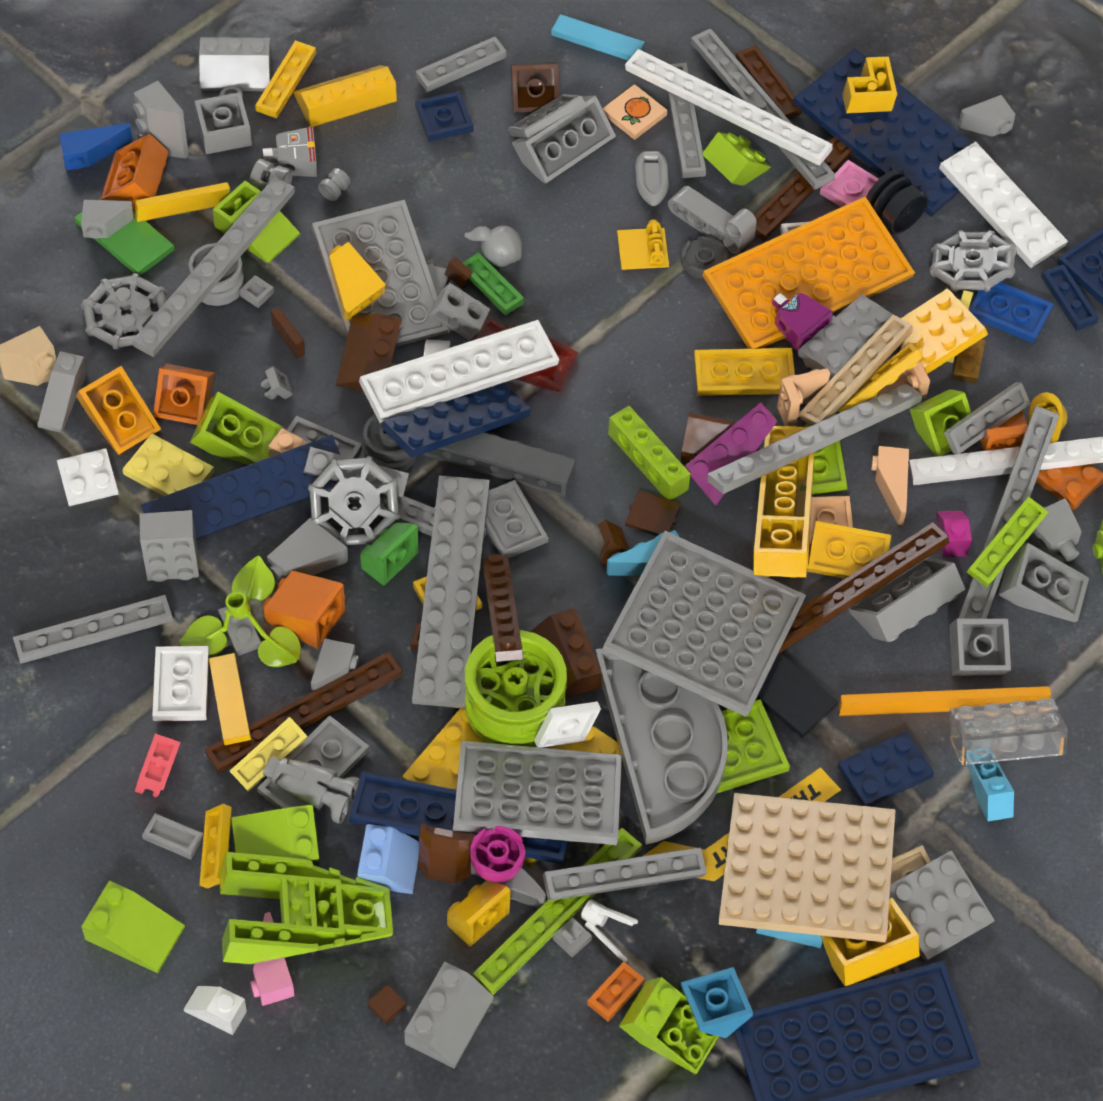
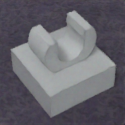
[261,366,293,400]
[553,918,592,957]

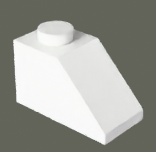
[184,986,247,1035]

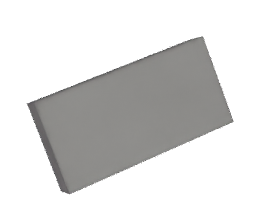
[142,813,204,859]

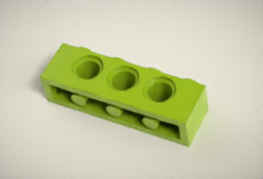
[608,406,690,500]

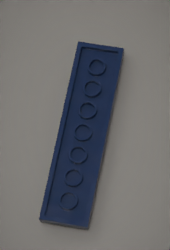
[141,434,340,540]
[349,771,568,865]

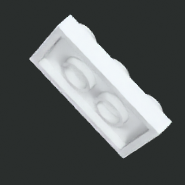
[152,646,209,721]

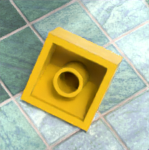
[447,880,511,947]

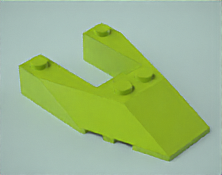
[219,852,393,964]

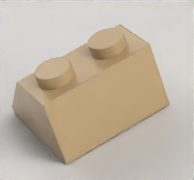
[0,326,56,386]

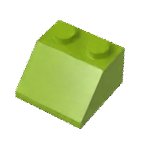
[909,389,971,457]

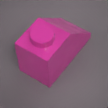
[936,511,972,557]

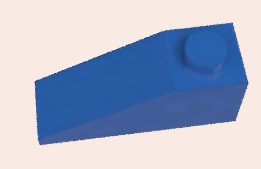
[59,123,132,170]

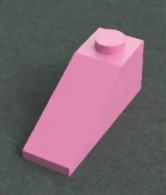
[250,912,294,1006]

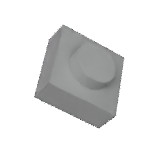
[239,275,274,308]

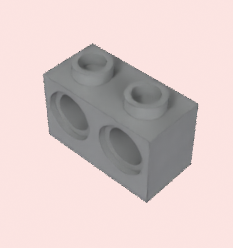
[429,283,490,341]

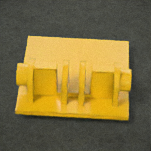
[617,220,669,270]

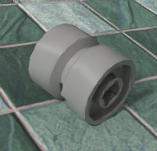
[249,159,293,192]

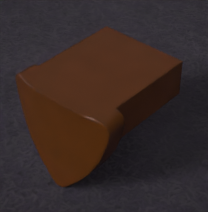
[598,519,630,564]

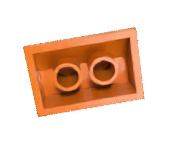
[101,133,169,209]

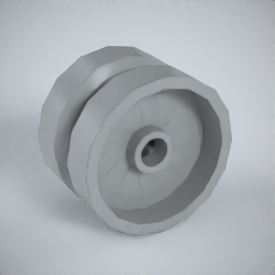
[188,243,244,306]

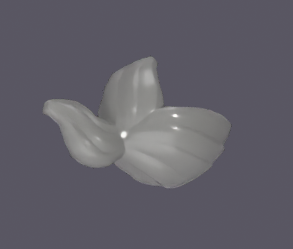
[464,225,522,268]

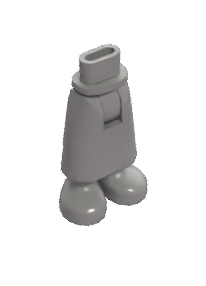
[263,756,360,824]

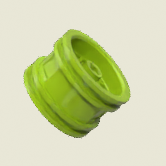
[465,630,567,747]

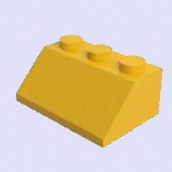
[820,898,920,987]

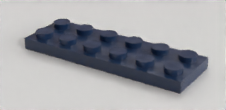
[382,382,531,458]

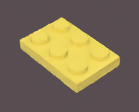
[123,434,214,496]

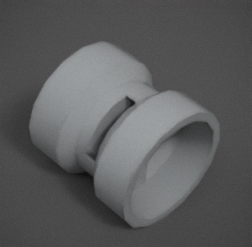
[318,168,351,201]

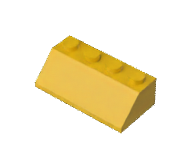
[294,65,397,127]

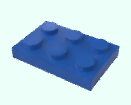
[969,282,1054,344]

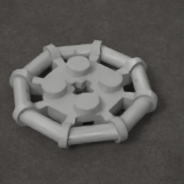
[929,230,1017,292]
[81,273,167,350]
[308,456,401,545]

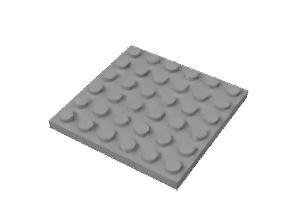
[602,531,806,717]

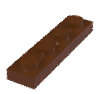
[736,45,803,119]

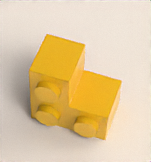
[842,57,897,113]

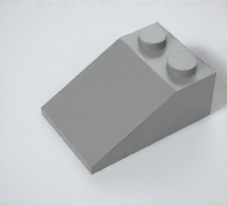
[998,543,1089,622]

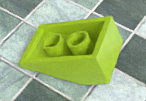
[190,392,283,465]
[231,805,319,862]
[82,881,185,973]

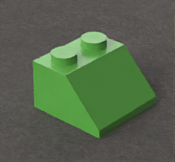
[360,523,418,586]

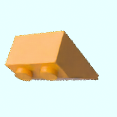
[76,366,161,455]

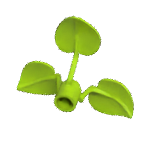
[179,556,301,667]

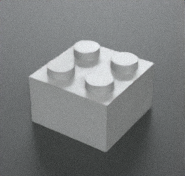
[195,92,252,154]
[949,619,1011,676]

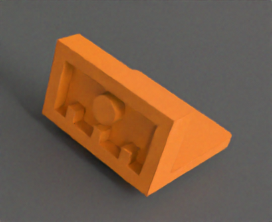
[980,410,1028,451]

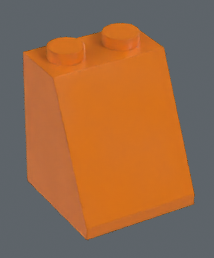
[263,571,345,649]

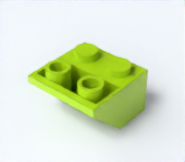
[702,132,771,186]

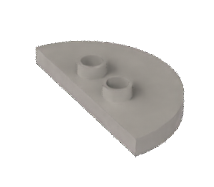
[595,648,728,845]

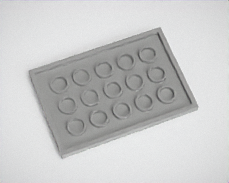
[312,199,449,347]
[453,741,622,845]

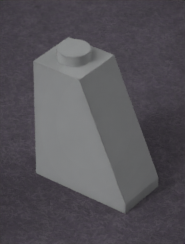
[267,518,348,580]

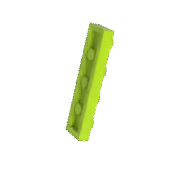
[967,496,1049,588]

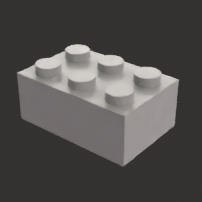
[140,510,199,582]

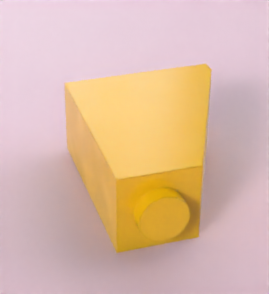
[328,242,386,322]

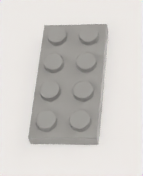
[798,294,894,378]
[257,715,370,809]

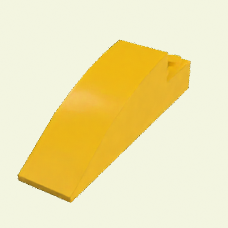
[754,426,815,578]

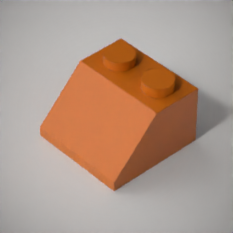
[153,364,215,425]

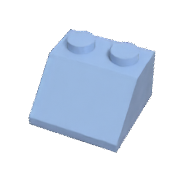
[358,824,419,894]

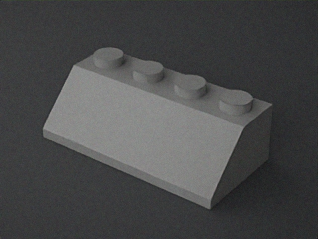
[512,95,616,183]
[848,557,965,642]

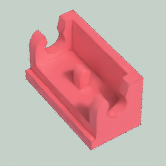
[135,734,181,797]

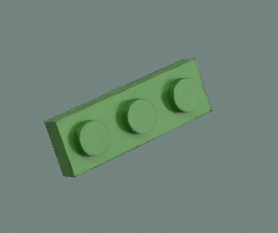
[463,252,524,316]

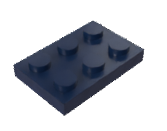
[837,731,934,807]

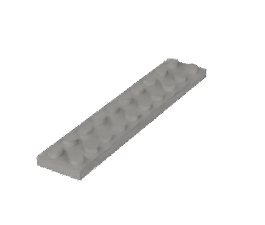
[412,475,490,708]

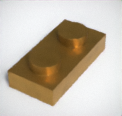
[952,339,986,384]

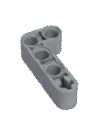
[668,186,757,255]

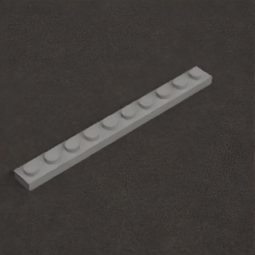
[691,28,835,190]
[132,177,295,357]
[708,383,922,494]
[958,406,1059,619]

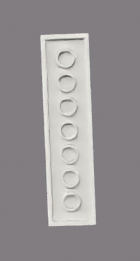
[359,320,559,423]

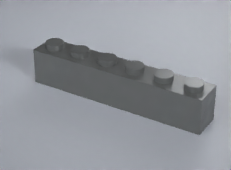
[423,433,576,497]

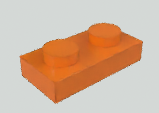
[587,962,645,1022]

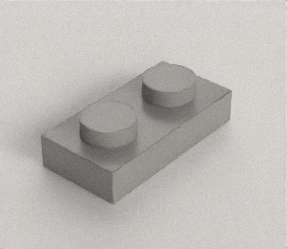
[218,607,261,656]

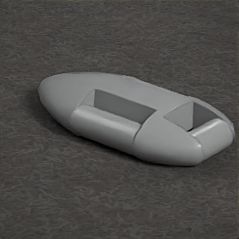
[635,151,669,206]

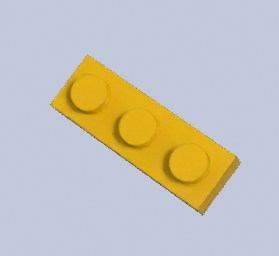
[199,803,232,889]

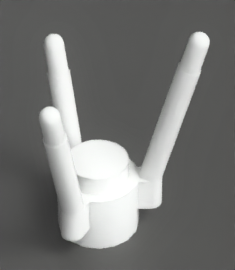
[581,899,638,963]

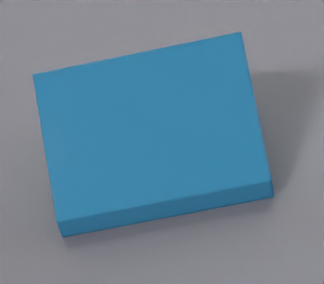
[681,967,753,1038]

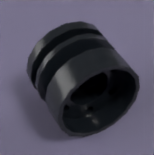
[866,170,929,234]

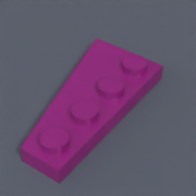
[684,402,777,506]

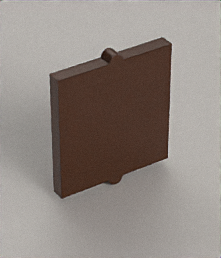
[625,490,681,536]

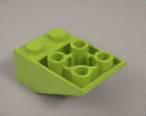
[213,181,300,264]
[619,977,719,1074]

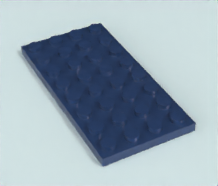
[793,48,993,217]
[733,961,980,1101]

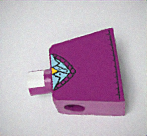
[772,293,833,351]

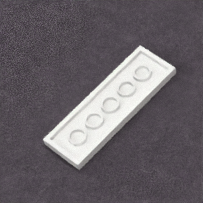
[939,142,1068,268]

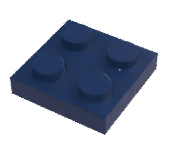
[415,91,473,142]

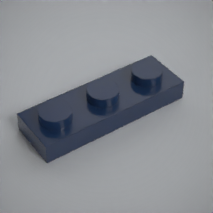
[1041,264,1099,331]

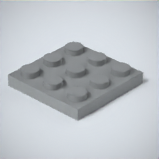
[889,850,995,962]

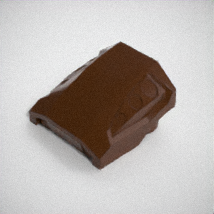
[417,823,475,884]

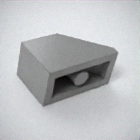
[958,95,1016,137]
[81,200,134,239]
[311,638,359,692]

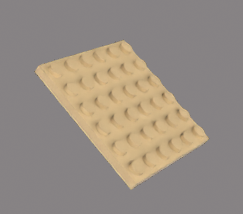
[719,793,895,942]

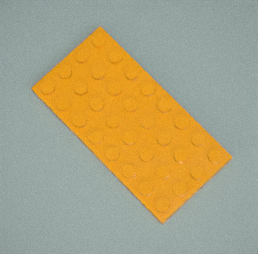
[702,197,915,349]

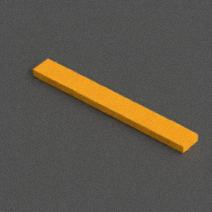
[838,686,1051,716]

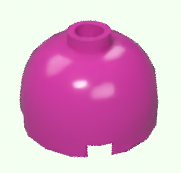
[470,826,525,883]

